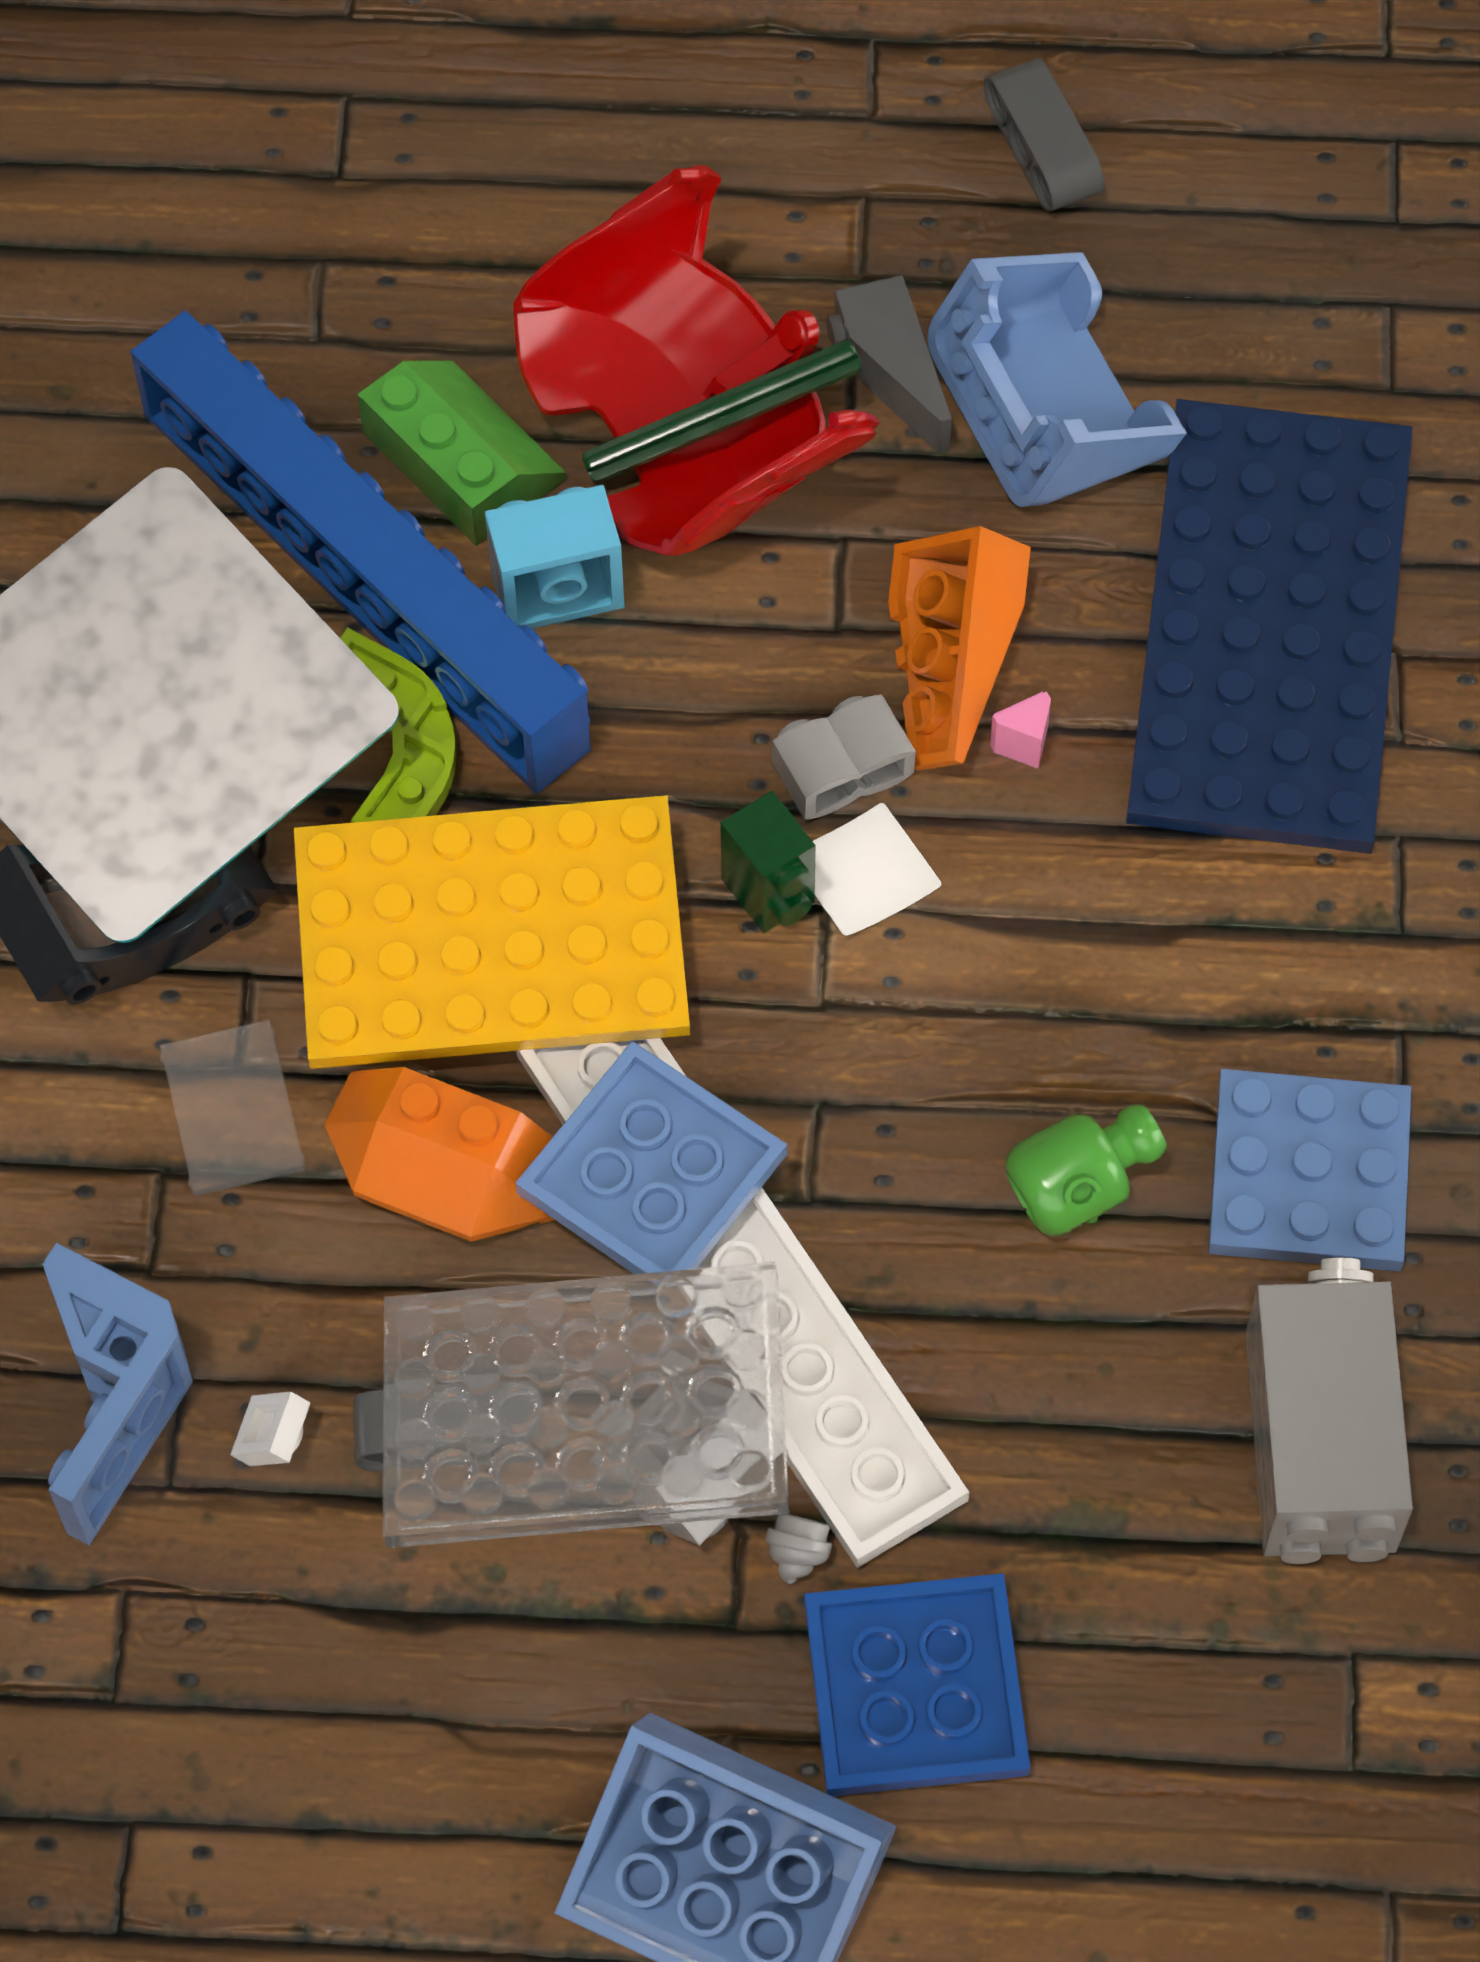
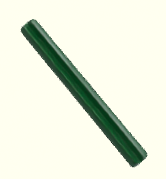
[582,340,862,484]

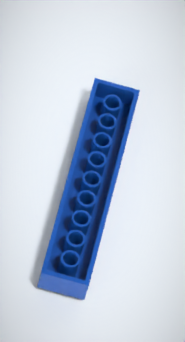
[130,310,591,795]

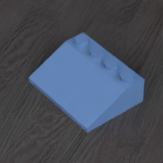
[555,1712,897,1962]

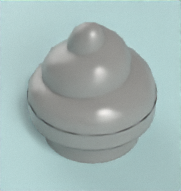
[765,1513,833,1584]

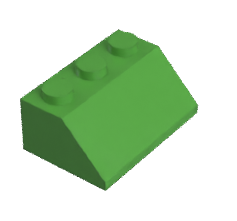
[357,361,567,546]

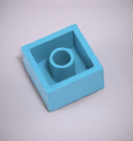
[485,485,625,629]

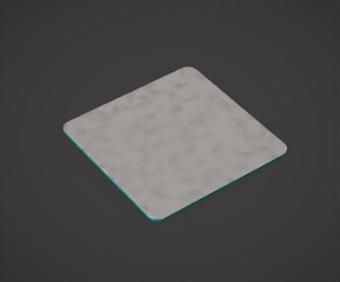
[0,467,399,943]

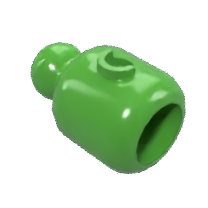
[1005,1104,1167,1236]

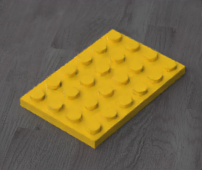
[294,795,690,1069]

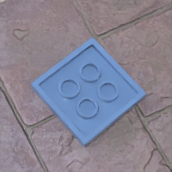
[515,1041,787,1300]
[1208,1069,1412,1272]

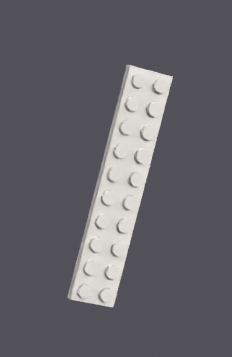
[516,1038,970,1568]

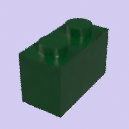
[720,790,816,934]

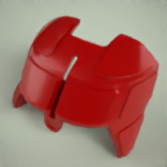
[513,165,880,556]

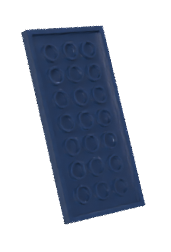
[1126,399,1413,854]

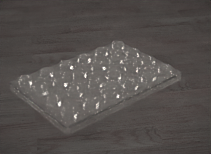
[383,1262,789,1548]

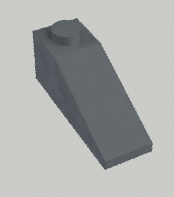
[826,275,952,454]

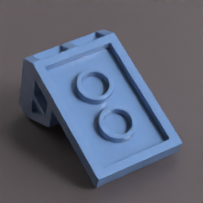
[42,1242,193,1546]

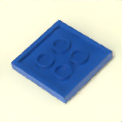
[804,1573,1030,1796]

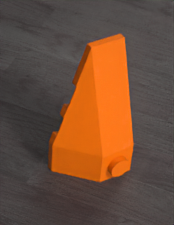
[888,526,1031,770]

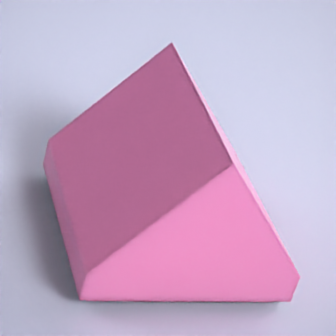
[990,691,1051,769]

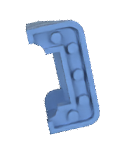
[928,252,1187,507]

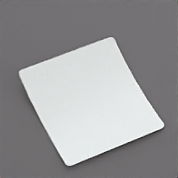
[813,803,941,936]

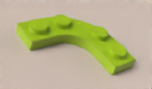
[340,628,457,823]

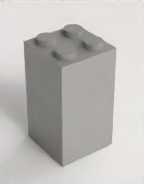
[1245,1281,1413,1564]

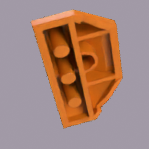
[324,1067,555,1242]

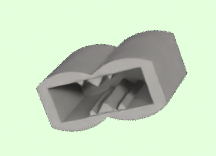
[772,694,916,820]

